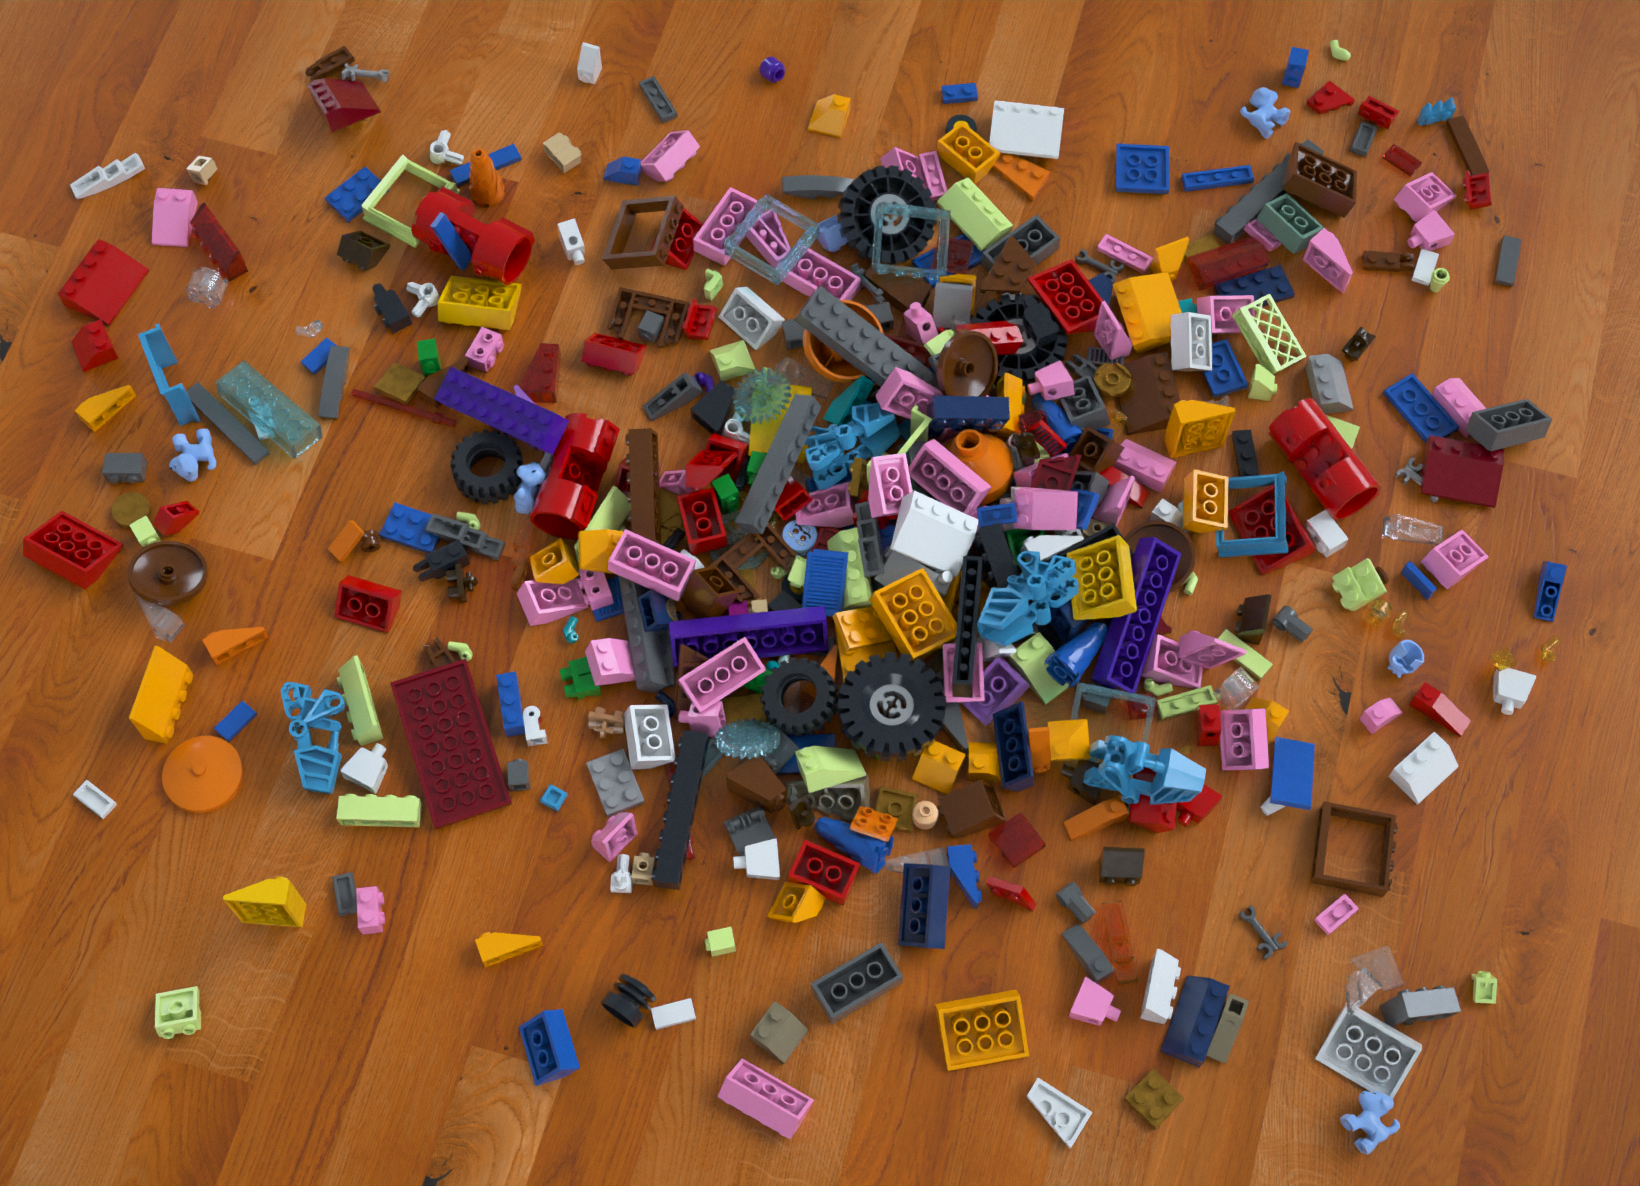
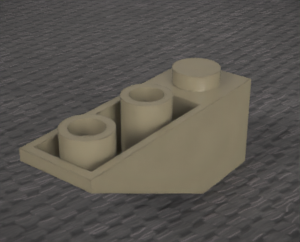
[1206,993,1249,1064]

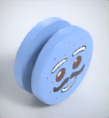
[782,520,817,557]

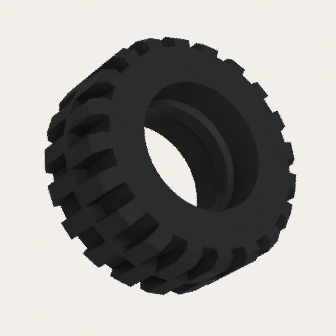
[450,430,524,504]
[760,658,839,736]

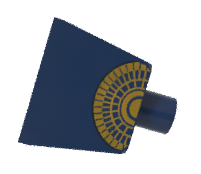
[637,590,682,632]

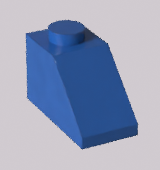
[604,156,642,186]

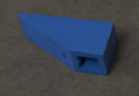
[1534,561,1567,622]
[946,844,982,909]

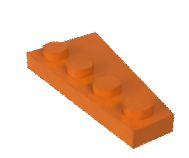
[988,142,1050,201]

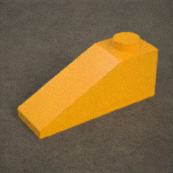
[74,385,136,432]
[475,932,544,967]

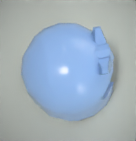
[1387,640,1424,678]

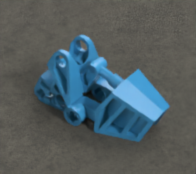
[805,403,900,490]
[977,551,1079,646]
[281,682,345,794]
[1083,735,1206,805]

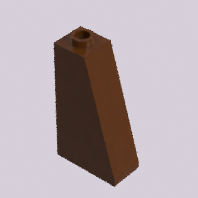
[863,261,932,314]

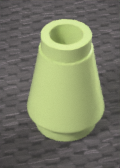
[1430,268,1450,292]

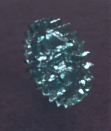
[732,367,792,424]
[715,718,780,759]

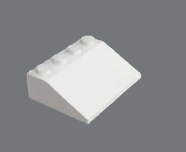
[989,101,1064,159]
[890,491,978,577]
[1315,1001,1422,1099]

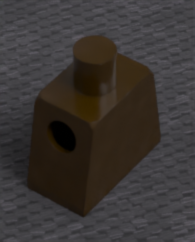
[1060,759,1102,805]

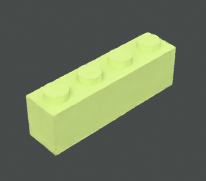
[336,794,422,827]

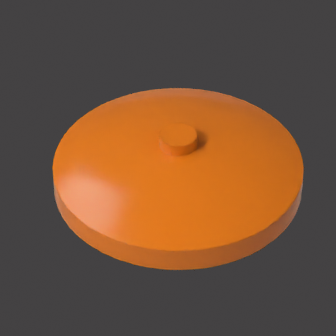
[162,736,244,813]

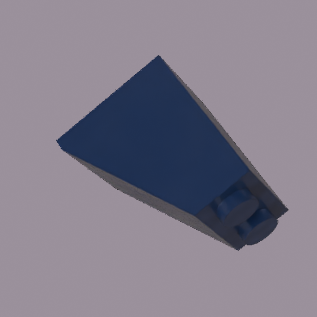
[1050,596,1092,644]

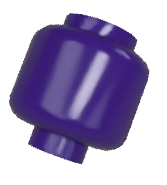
[760,57,785,83]

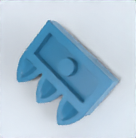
[1417,98,1456,126]

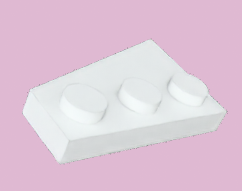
[1027,1078,1092,1149]

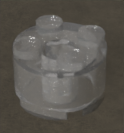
[186,267,229,308]
[1213,667,1259,710]

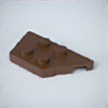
[980,236,1036,294]
[675,644,709,720]

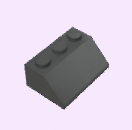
[1059,375,1110,430]

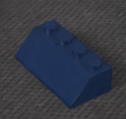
[992,701,1034,792]
[898,863,950,949]
[1161,976,1230,1068]

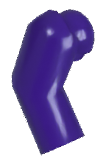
[694,372,715,393]

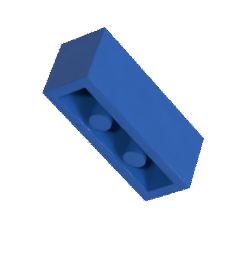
[496,671,525,737]

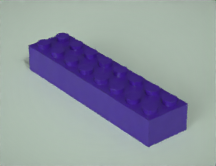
[434,366,569,455]
[1092,537,1181,695]
[669,606,829,667]

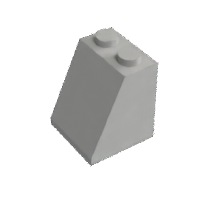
[933,282,973,332]
[872,546,938,586]

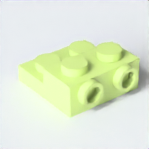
[1332,558,1387,611]
[155,986,201,1039]

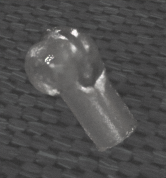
[296,320,323,337]

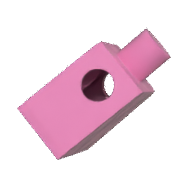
[1407,209,1455,251]
[904,302,938,349]
[1027,361,1075,401]
[679,701,727,740]
[1068,977,1121,1026]

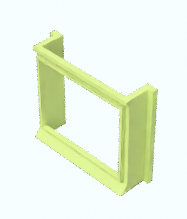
[361,155,460,248]
[867,405,932,491]

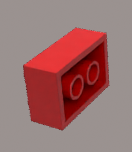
[677,487,728,555]
[788,840,860,906]

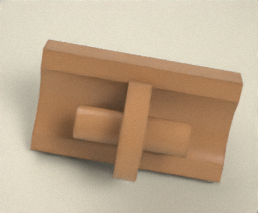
[588,707,624,738]

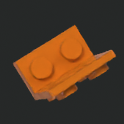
[850,806,898,842]

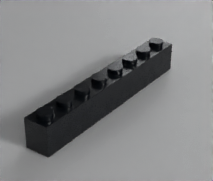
[952,556,983,698]
[652,730,709,890]

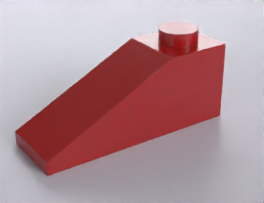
[1409,682,1471,737]

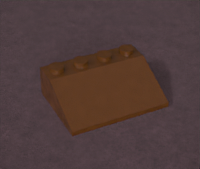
[1282,142,1357,218]
[1117,352,1180,435]

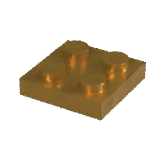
[848,457,868,500]
[1124,1069,1185,1129]

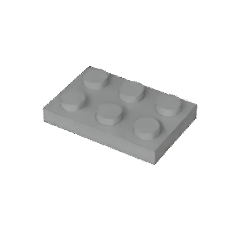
[586,749,645,817]

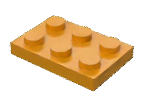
[832,606,893,651]

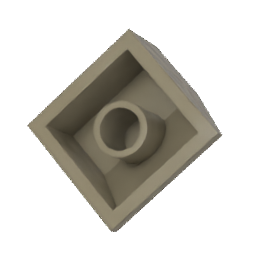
[750,1001,809,1064]

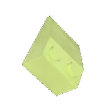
[1008,632,1069,705]
[795,746,866,793]

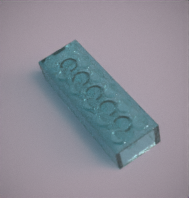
[216,360,322,459]

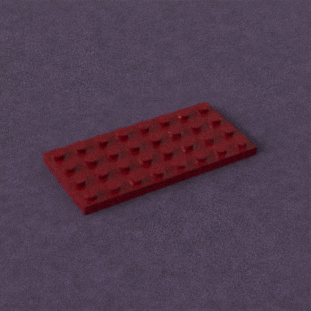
[390,658,512,830]

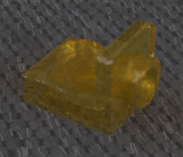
[1103,409,1127,441]
[1490,647,1517,671]

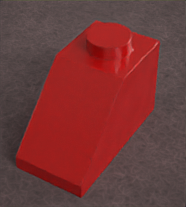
[153,501,200,536]

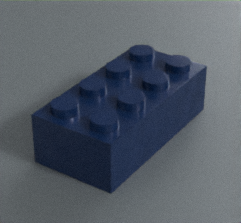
[927,396,1010,432]

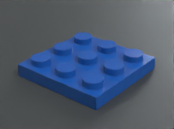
[1115,143,1169,194]

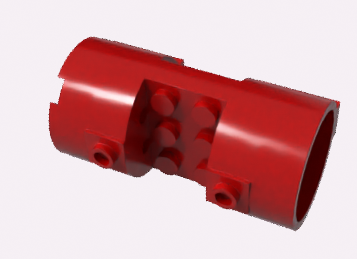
[411,186,535,285]
[1268,398,1381,521]
[530,413,620,540]

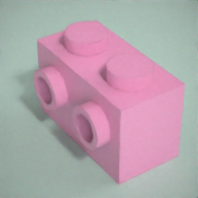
[465,327,504,373]
[577,570,614,611]
[356,886,385,935]

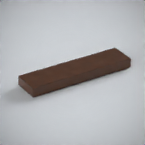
[1446,115,1490,176]

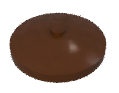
[937,330,998,397]
[1124,521,1196,593]
[128,541,208,605]

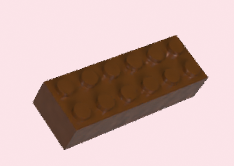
[626,428,661,545]

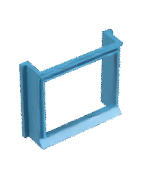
[138,323,201,426]
[1216,471,1288,558]

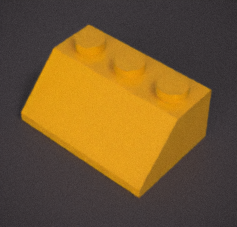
[936,122,1000,184]
[995,373,1025,438]
[1183,469,1228,533]

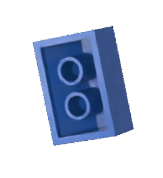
[519,1009,580,1086]

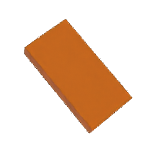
[328,520,365,562]

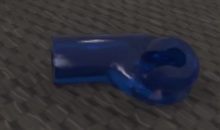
[655,691,675,718]

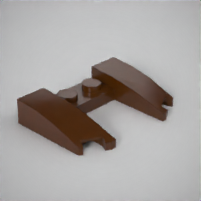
[607,287,690,348]
[709,523,797,603]

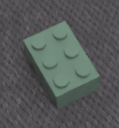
[1256,193,1324,254]

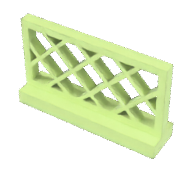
[1232,294,1306,375]

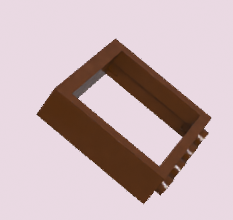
[602,196,684,270]
[1311,801,1398,897]

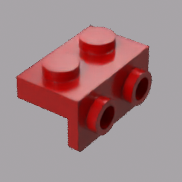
[1358,96,1399,129]
[1463,171,1492,210]
[682,299,717,340]

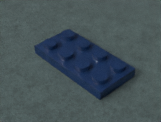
[1213,265,1295,307]

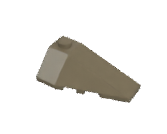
[786,774,870,820]

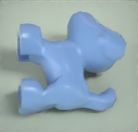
[1240,87,1291,139]
[169,429,217,482]
[514,461,548,516]
[1340,1090,1400,1155]

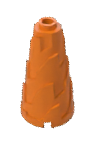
[469,148,505,207]

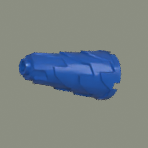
[1031,393,1084,456]
[1044,622,1109,687]
[814,817,894,874]

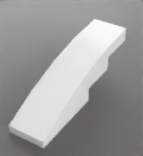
[70,153,145,199]

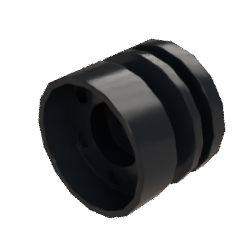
[600,973,656,1028]

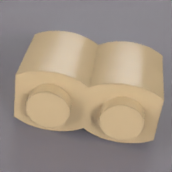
[543,132,582,173]

